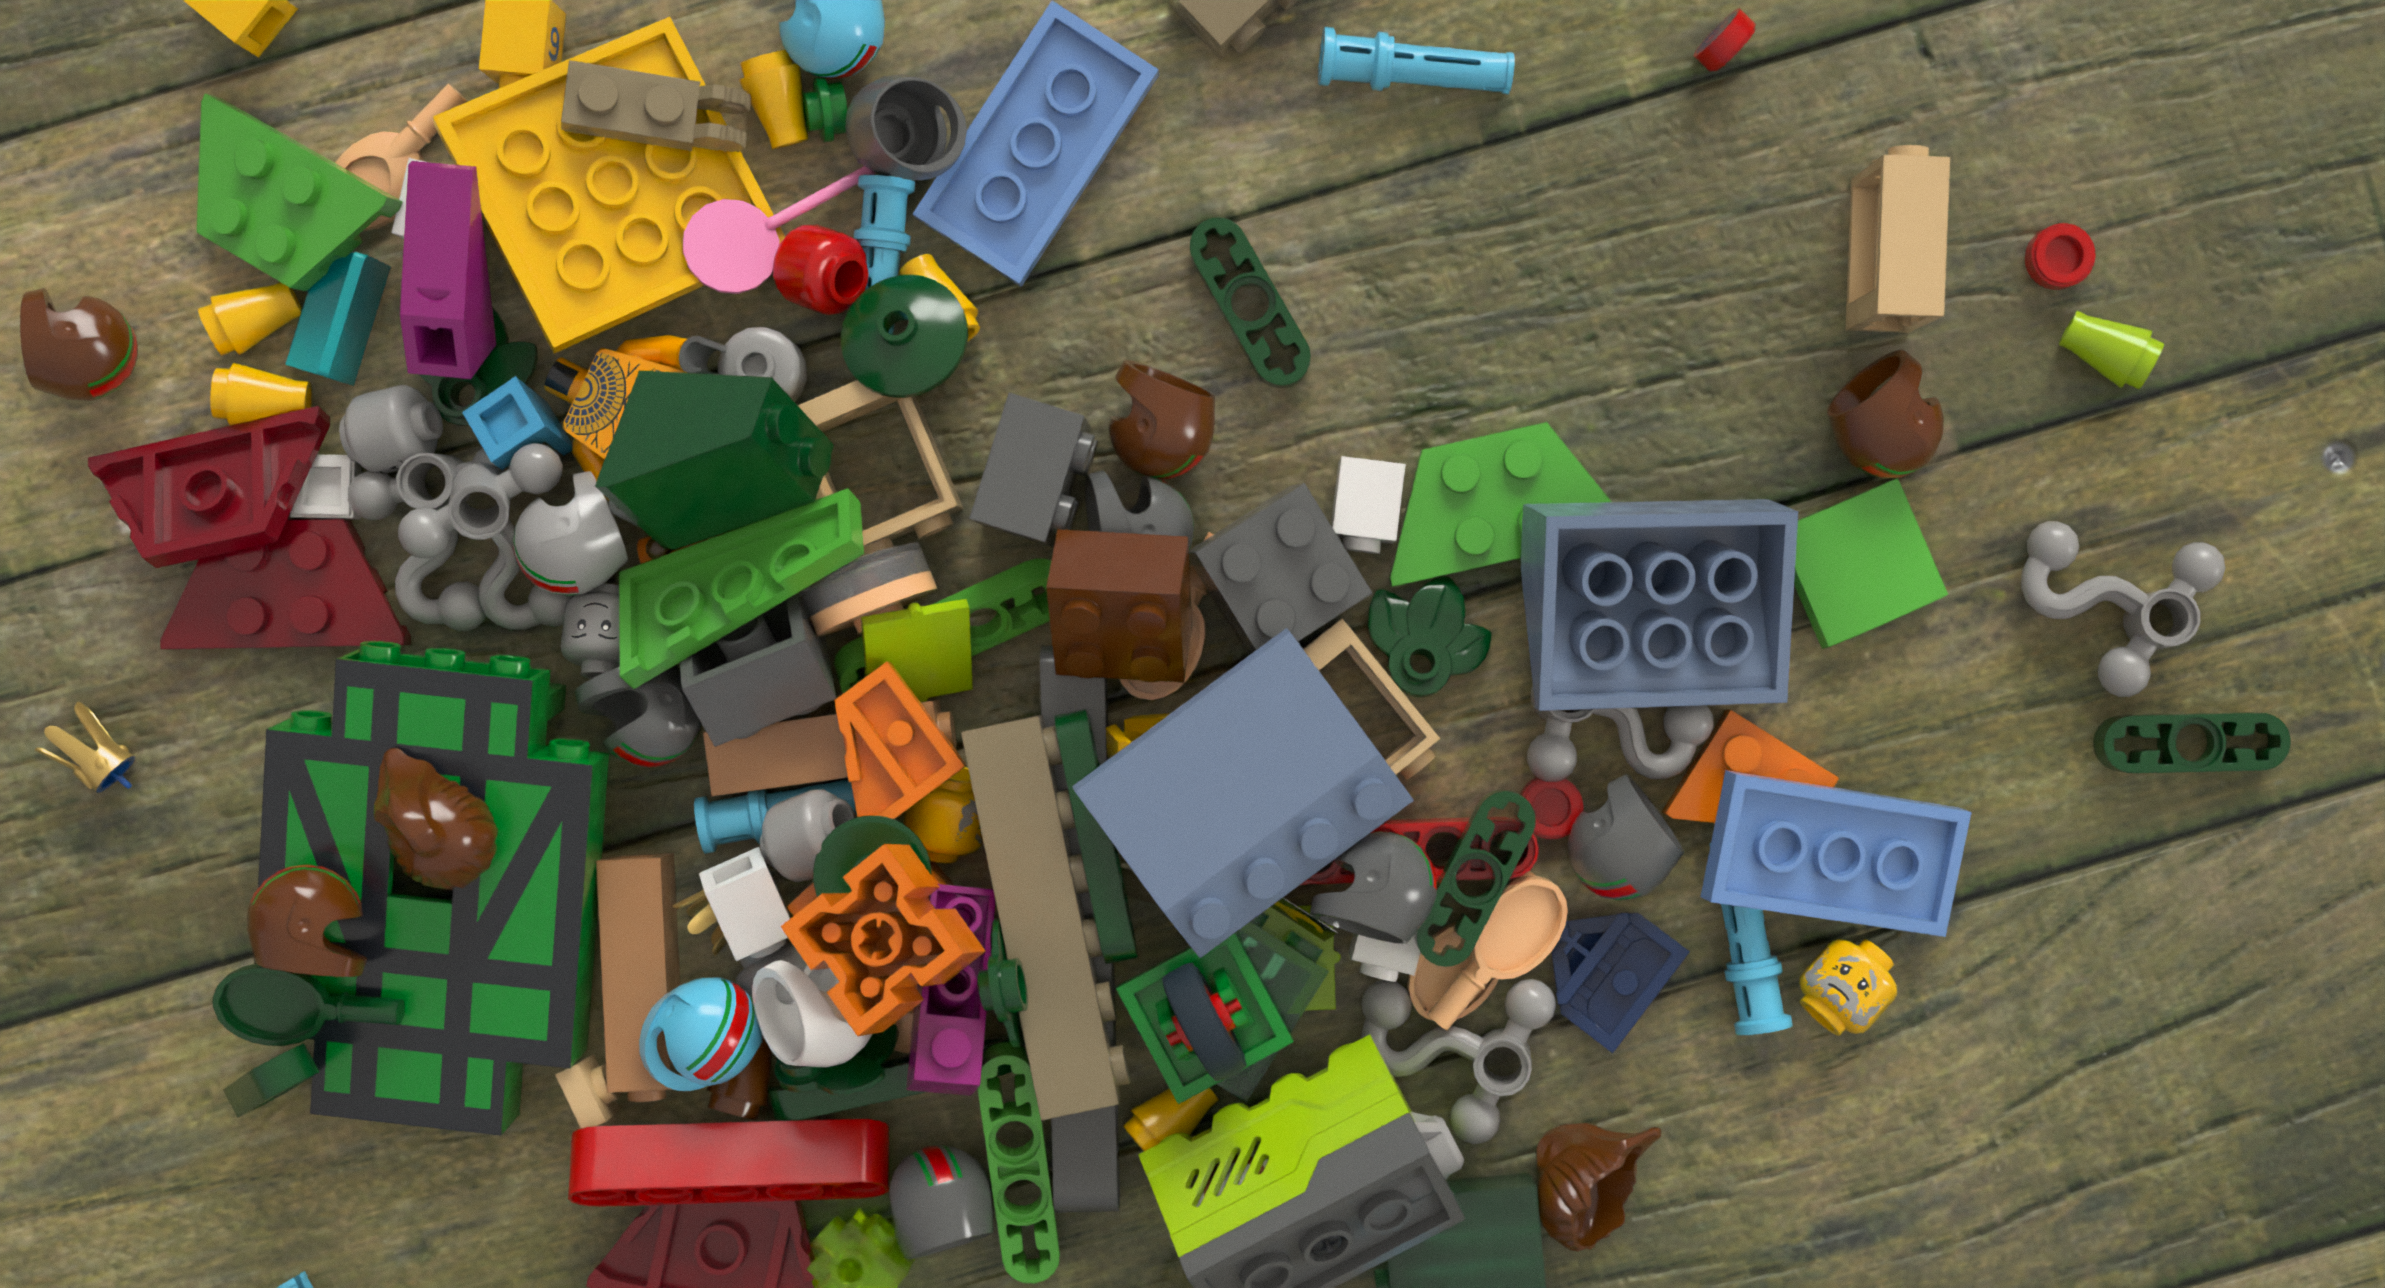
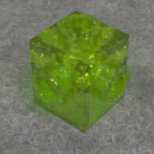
[806,1208,915,1288]

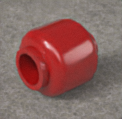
[773,224,869,315]

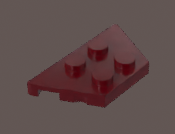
[88,406,330,568]
[160,519,411,650]
[586,1200,823,1288]

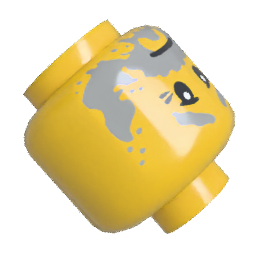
[903,767,983,863]
[1799,939,1897,1036]

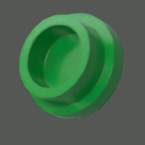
[803,77,848,143]

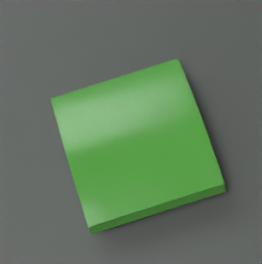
[1794,478,1948,649]

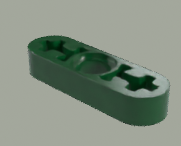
[1190,217,1311,388]
[2093,712,2291,773]
[1414,789,1536,967]
[223,1043,319,1118]

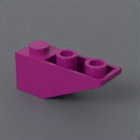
[400,161,496,379]
[906,884,996,1096]

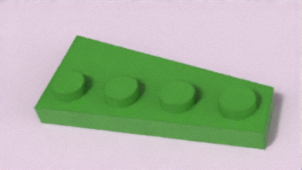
[619,488,864,689]

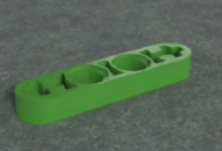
[834,558,1051,693]
[978,1042,1060,1284]

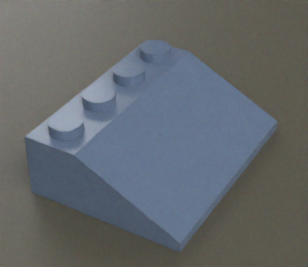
[1521,499,1798,711]
[1072,628,1414,958]

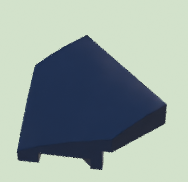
[1551,912,1690,1053]

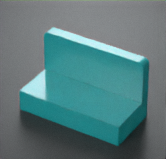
[285,252,391,386]

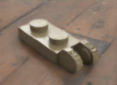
[561,60,751,152]

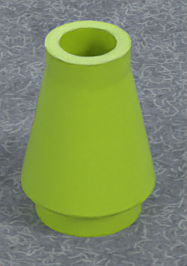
[2058,310,2164,390]

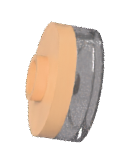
[800,542,938,636]

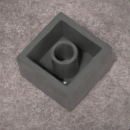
[969,392,1098,548]
[1189,483,1372,655]
[680,589,836,747]

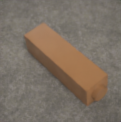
[703,700,956,796]
[596,853,682,1102]

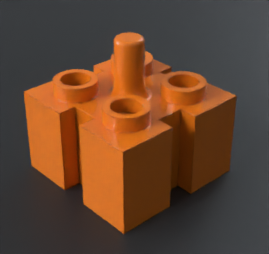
[780,844,986,1036]

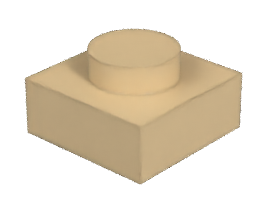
[555,1054,621,1128]

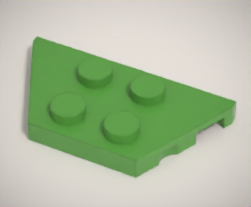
[196,93,403,291]
[1389,422,1612,587]

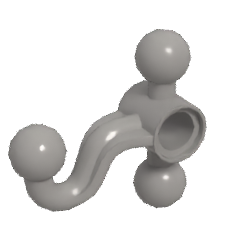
[398,443,575,630]
[348,448,510,631]
[2021,521,2226,697]
[1527,685,1714,782]
[1361,979,1556,1144]

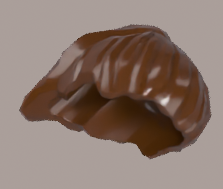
[374,748,498,890]
[1535,1123,1661,1252]

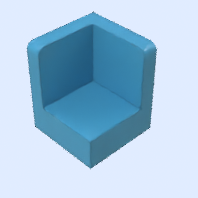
[462,376,572,470]

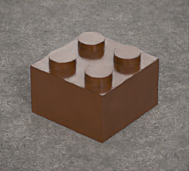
[1046,529,1192,683]

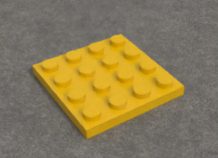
[433,17,785,354]

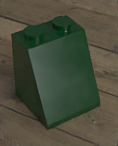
[595,370,834,550]

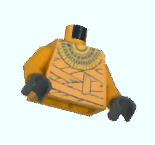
[544,335,727,527]

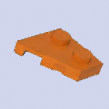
[834,661,967,820]
[1662,709,1839,823]

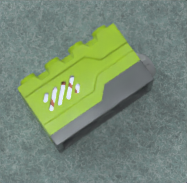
[1138,1034,1466,1288]

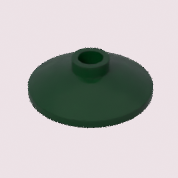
[841,275,968,398]

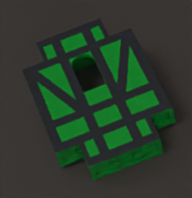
[254,641,609,1136]

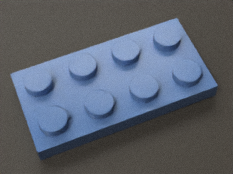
[913,1,1159,287]
[1700,770,1971,937]

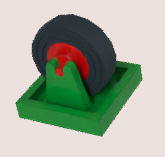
[1116,932,1294,1104]

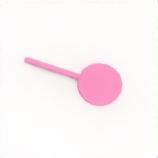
[683,166,876,294]

